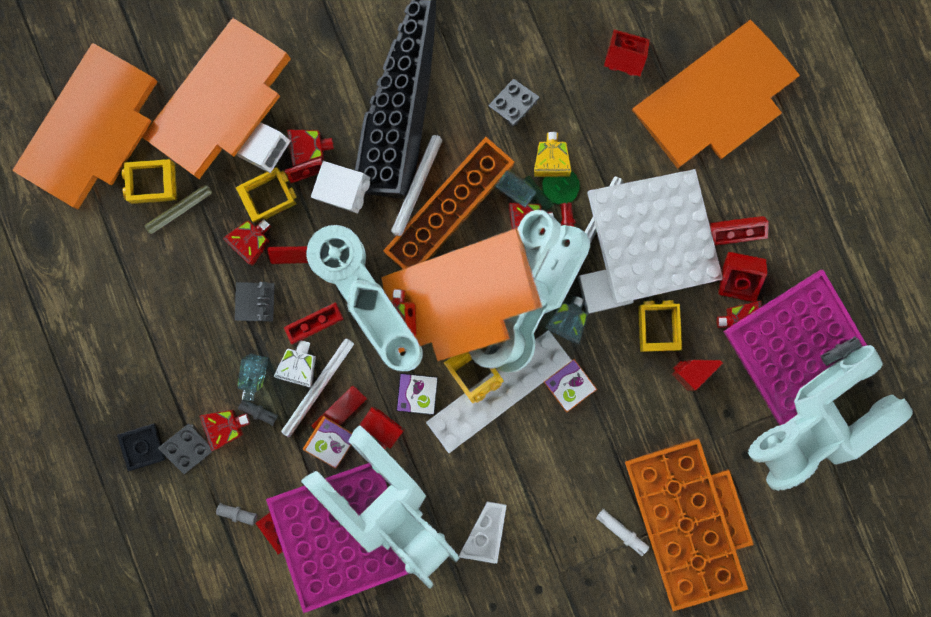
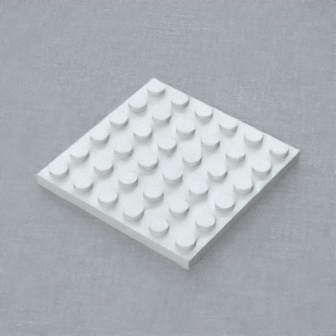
[587,169,722,304]

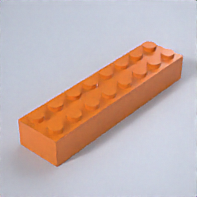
[383,137,515,270]

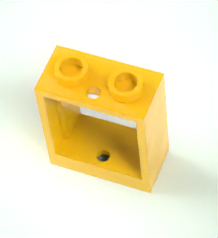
[122,159,177,204]
[236,167,297,224]
[638,300,682,352]
[444,352,504,404]

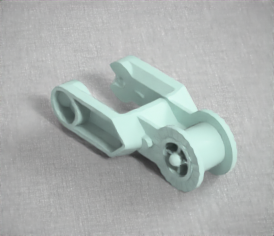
[469,210,590,373]
[307,225,423,371]
[748,345,913,491]
[301,426,459,588]

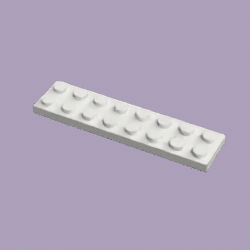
[426,330,572,453]

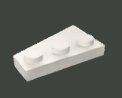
[459,501,506,564]

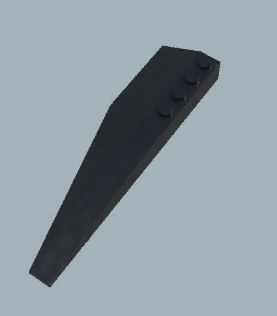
[355,0,436,199]

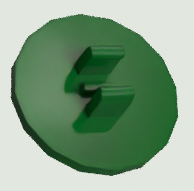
[542,170,580,205]

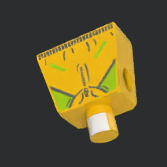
[534,132,571,177]

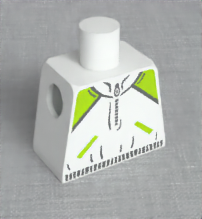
[274,340,316,387]

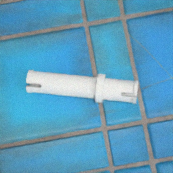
[596,509,649,556]

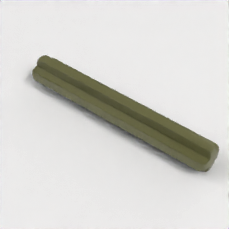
[145,185,212,234]

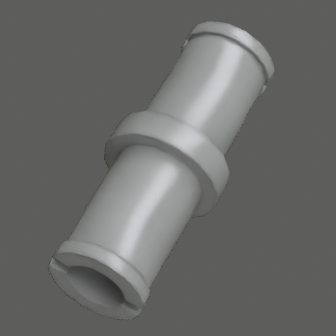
[216,503,257,526]

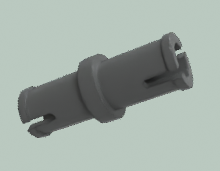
[820,336,862,366]
[238,398,278,426]

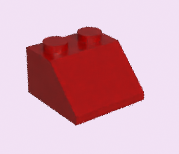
[604,29,650,76]
[718,252,768,302]
[672,360,723,391]
[359,407,405,449]

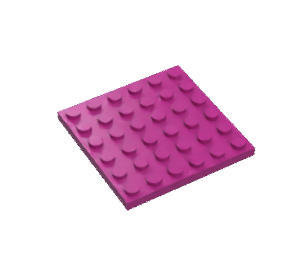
[723,270,867,426]
[266,463,409,613]

